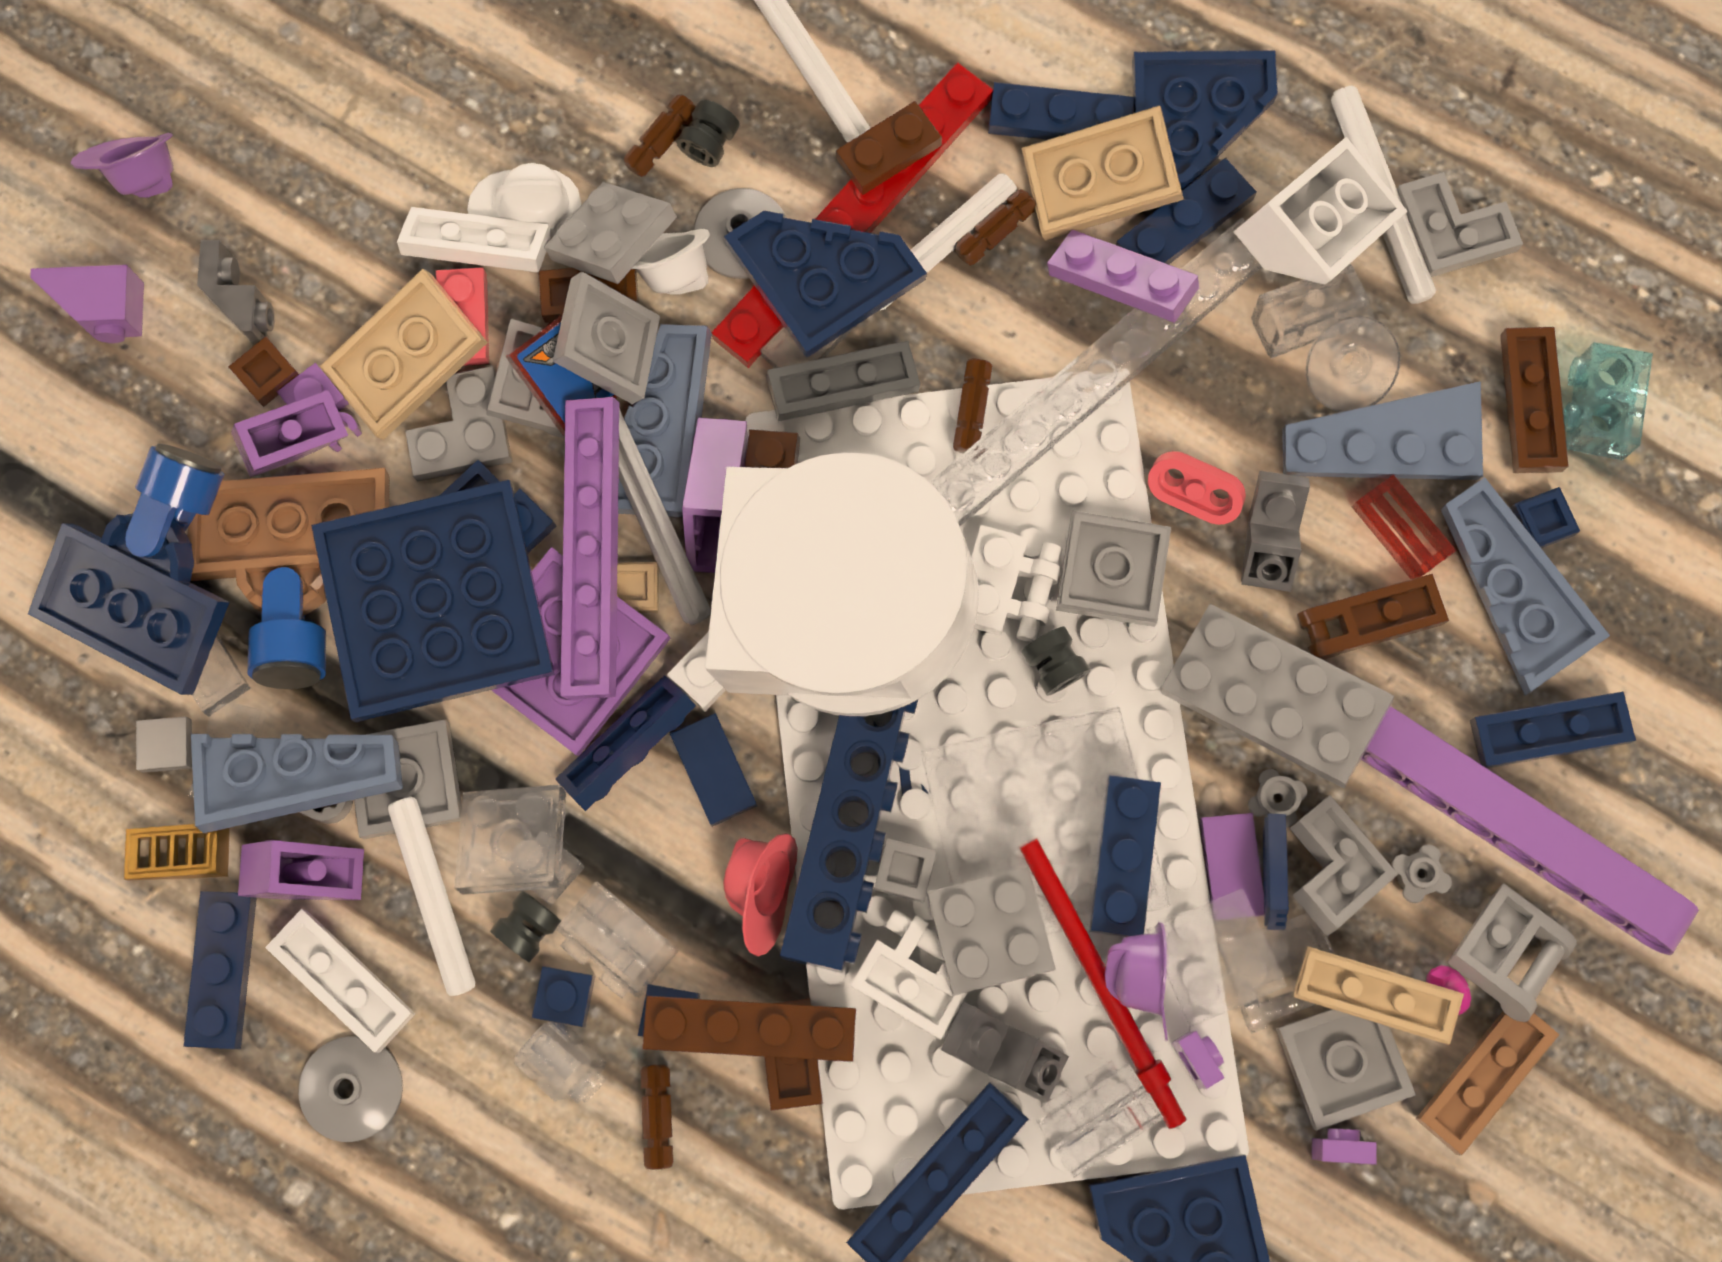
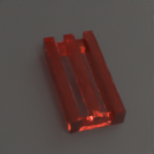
[1352,474,1456,579]

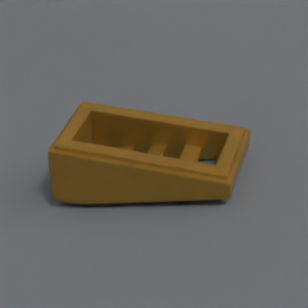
[124,824,230,881]

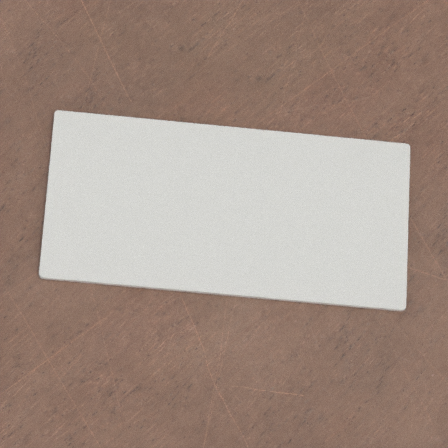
[746,370,1249,1209]

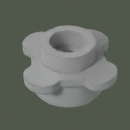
[1248,769,1307,828]
[1391,844,1452,903]

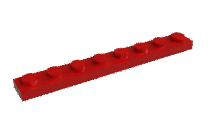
[711,62,993,369]

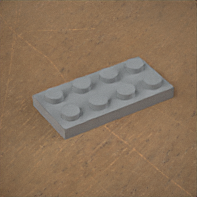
[1161,604,1394,789]

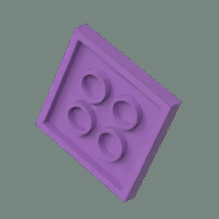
[492,547,671,756]

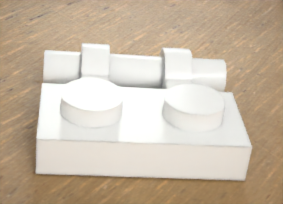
[971,525,1062,643]
[850,909,967,1040]

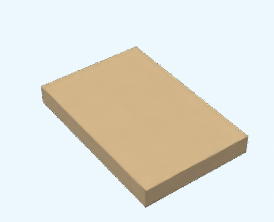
[1022,106,1184,240]
[319,269,488,440]

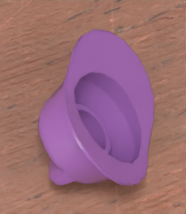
[71,133,174,197]
[1105,922,1168,1041]

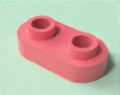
[1148,451,1246,525]

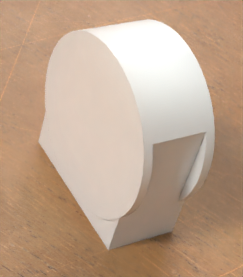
[705,453,978,716]

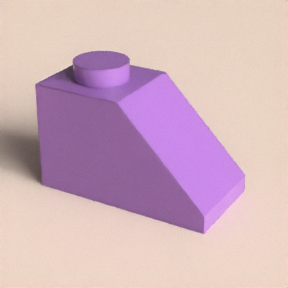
[30,265,144,343]
[231,390,348,478]
[238,840,364,900]

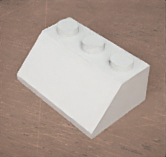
[1234,137,1408,285]

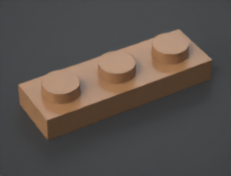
[1415,1011,1560,1155]

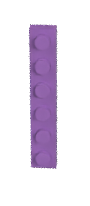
[561,397,619,699]

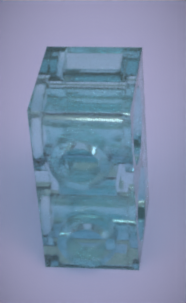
[1563,342,1653,460]

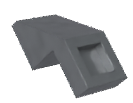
[197,240,274,345]
[1241,471,1310,592]
[941,1002,1069,1104]

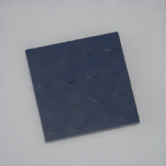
[311,480,555,722]

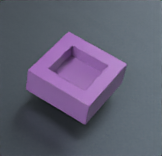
[1171,1031,1224,1089]
[1312,1128,1376,1165]

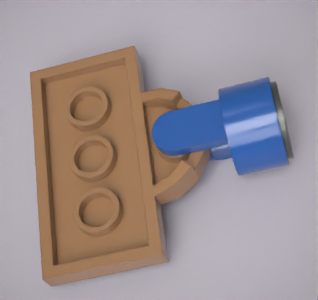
[187,468,390,689]

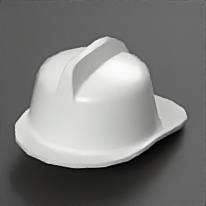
[467,163,581,237]
[632,229,710,295]

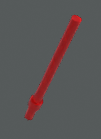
[1019,838,1187,1129]

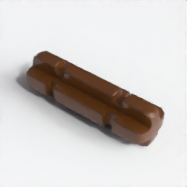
[624,94,696,177]
[955,189,1036,266]
[953,358,993,454]
[641,1065,673,1170]

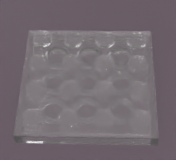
[921,706,1171,935]

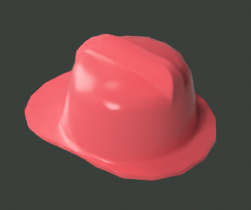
[723,833,798,956]

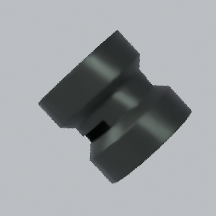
[676,100,740,167]
[1022,626,1090,696]
[490,890,563,962]

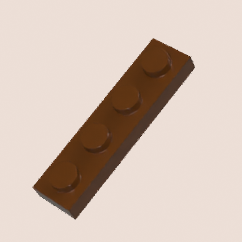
[642,996,856,1062]

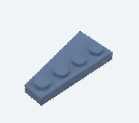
[618,324,712,517]
[1282,381,1483,480]
[1441,477,1610,695]
[191,734,403,833]

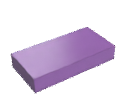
[1200,813,1264,921]

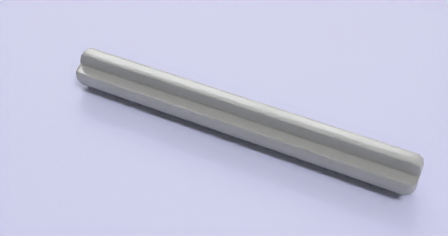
[619,410,711,625]

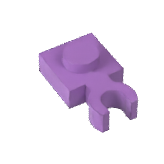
[277,362,362,452]

